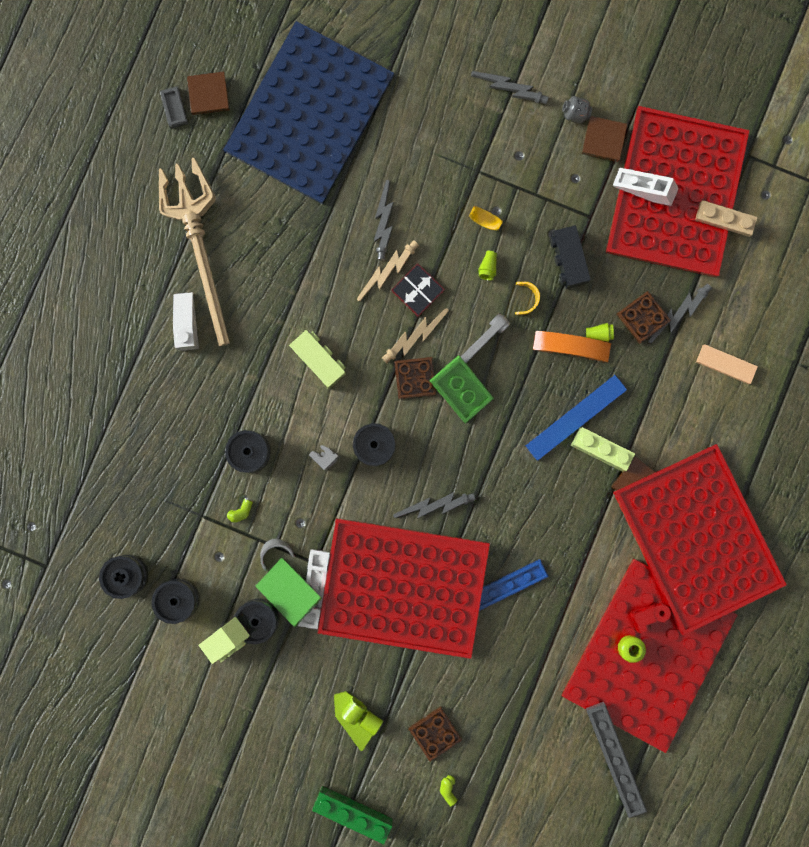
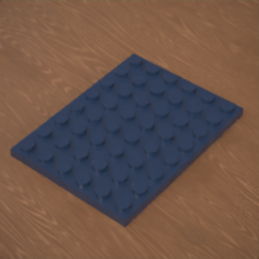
[223,21,394,205]

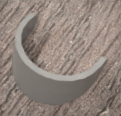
[260,539,295,571]

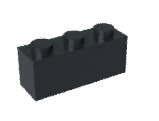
[550,225,591,289]

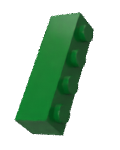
[312,786,393,844]

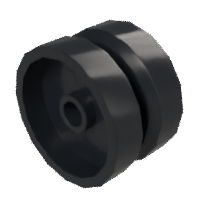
[353,423,396,466]
[225,430,271,473]
[99,554,149,599]
[151,578,200,624]
[234,598,280,645]

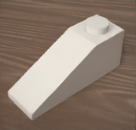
[613,168,679,206]
[173,292,199,351]

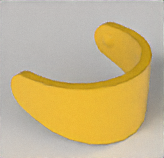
[469,205,503,230]
[515,282,540,316]

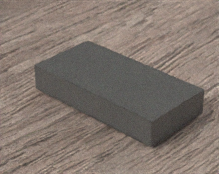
[160,86,188,129]

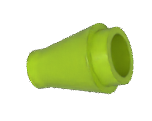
[478,251,497,281]
[586,323,614,342]

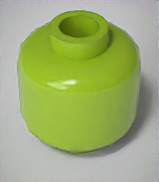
[618,635,646,663]

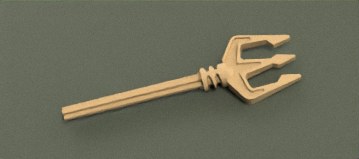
[159,158,230,346]

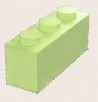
[289,330,346,389]
[571,428,635,471]
[198,617,250,664]

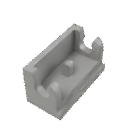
[309,445,340,470]

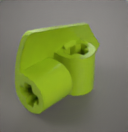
[334,691,383,751]

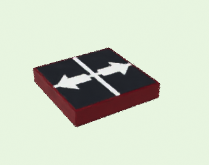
[391,263,445,317]

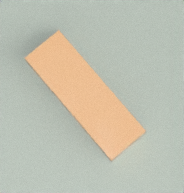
[696,344,758,385]

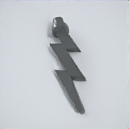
[471,71,549,104]
[374,180,394,261]
[648,284,712,344]
[393,492,475,519]

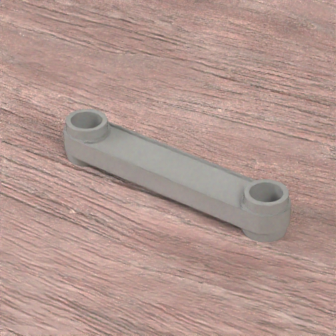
[461,313,511,363]

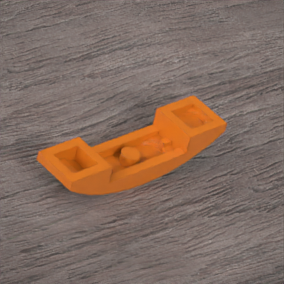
[533,331,611,363]

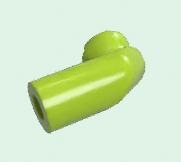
[227,499,253,523]
[440,775,457,806]

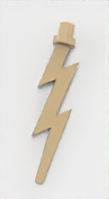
[357,241,419,302]
[382,308,448,363]

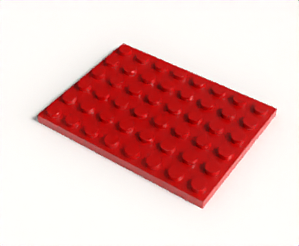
[606,106,750,278]
[613,444,787,635]
[318,518,490,659]
[562,559,737,753]

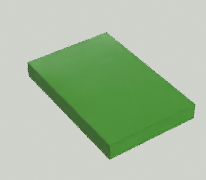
[430,355,494,424]
[256,558,322,627]

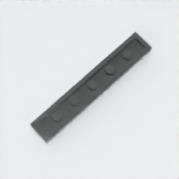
[586,702,647,818]

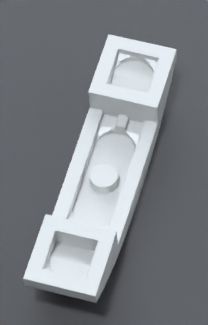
[298,549,330,629]

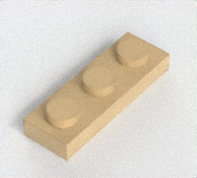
[695,200,757,237]

